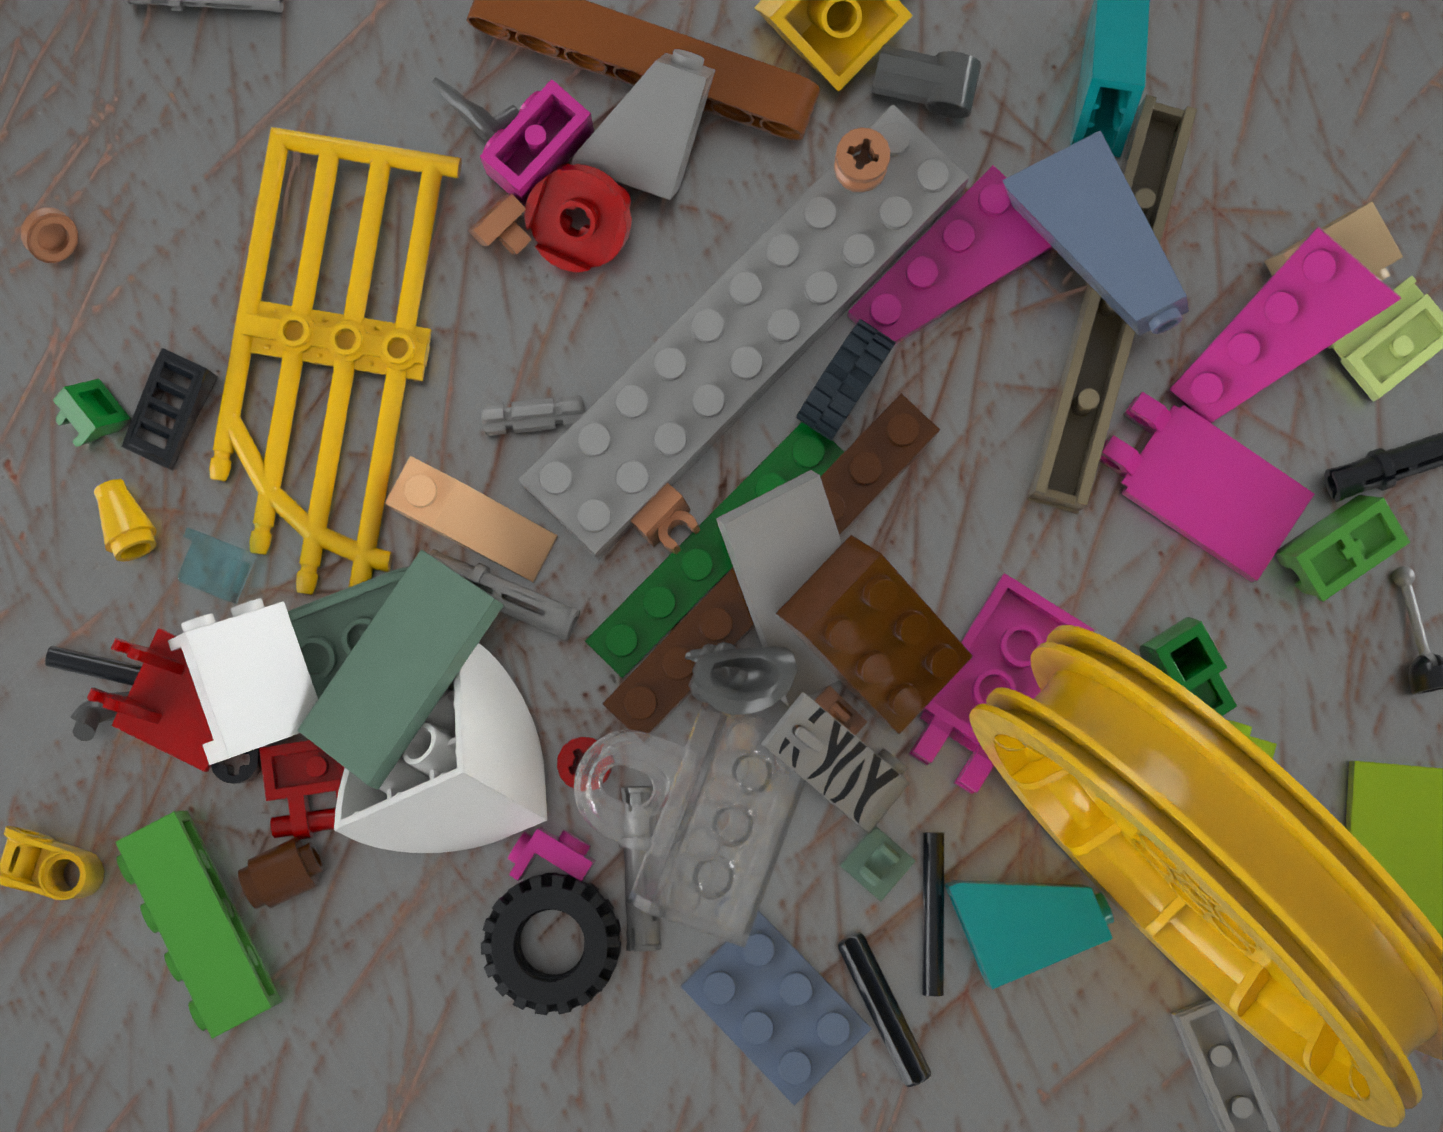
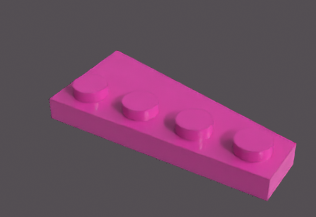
[847,165,1054,345]
[1170,226,1401,423]

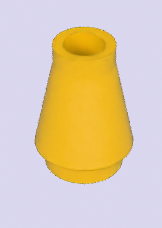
[94,479,157,562]

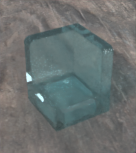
[177,527,257,604]

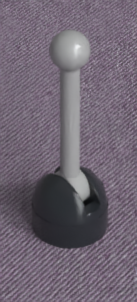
[1393,566,1443,695]

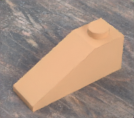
[385,456,558,583]

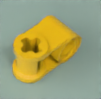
[0,826,105,900]

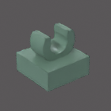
[839,826,916,901]

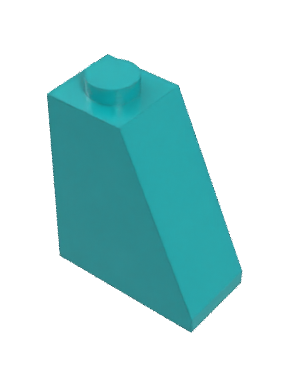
[1070,0,1150,157]
[944,880,1114,990]

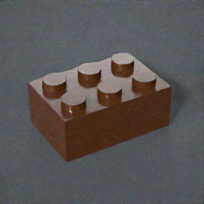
[776,535,973,734]

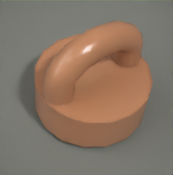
[21,208,78,263]

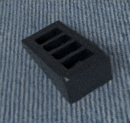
[121,348,218,470]

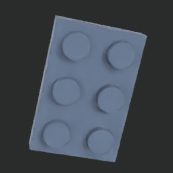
[681,910,872,1106]

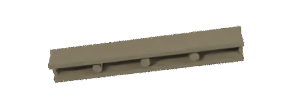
[1027,94,1197,514]

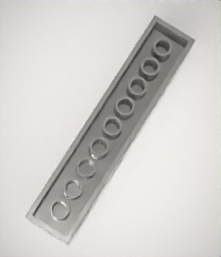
[519,104,969,561]

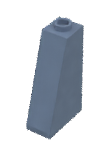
[1002,130,1189,336]

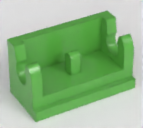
[1275,495,1410,602]

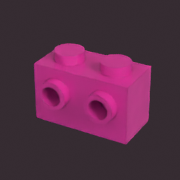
[480,79,594,207]

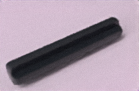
[838,932,931,1087]

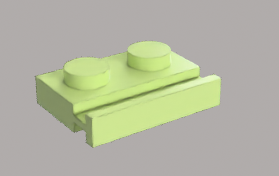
[1328,275,1443,402]

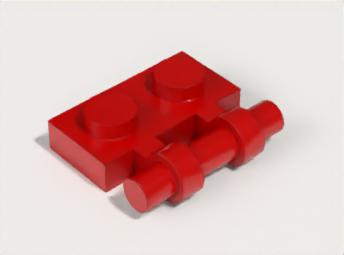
[259,740,345,840]

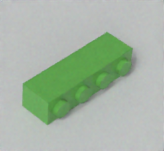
[115,810,282,1039]

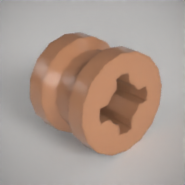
[834,127,890,192]

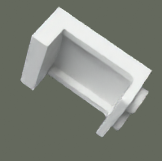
[168,598,318,765]

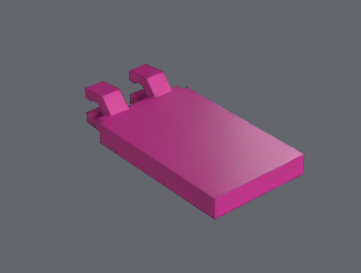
[1100,392,1315,582]
[908,573,1094,795]

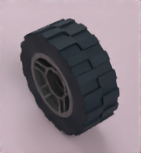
[796,319,896,441]

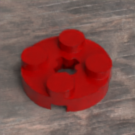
[524,163,632,272]

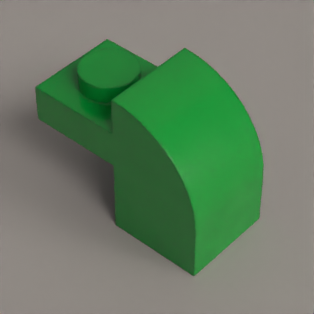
[1139,617,1238,716]

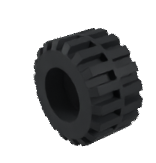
[481,872,622,1015]

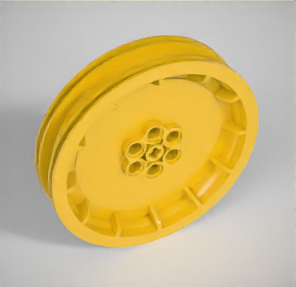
[969,625,1443,1128]

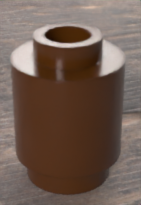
[238,837,324,909]

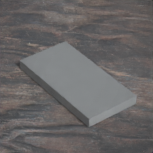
[716,470,842,707]

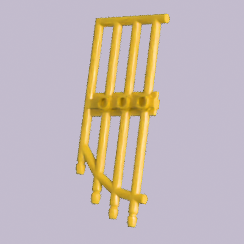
[209,127,462,595]

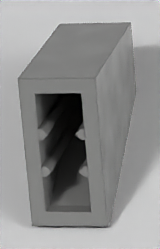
[571,49,715,200]

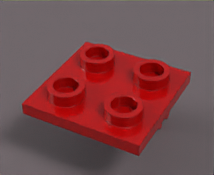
[87,628,214,772]

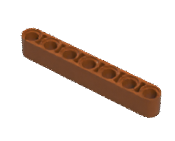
[466,0,820,141]

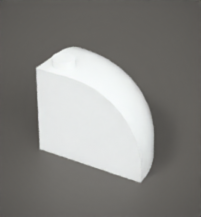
[334,643,547,853]

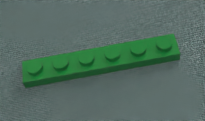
[585,422,844,679]

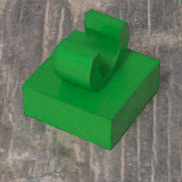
[53,378,131,447]

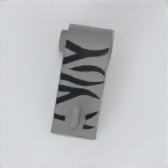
[761,692,910,834]

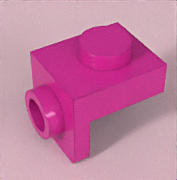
[507,827,596,881]

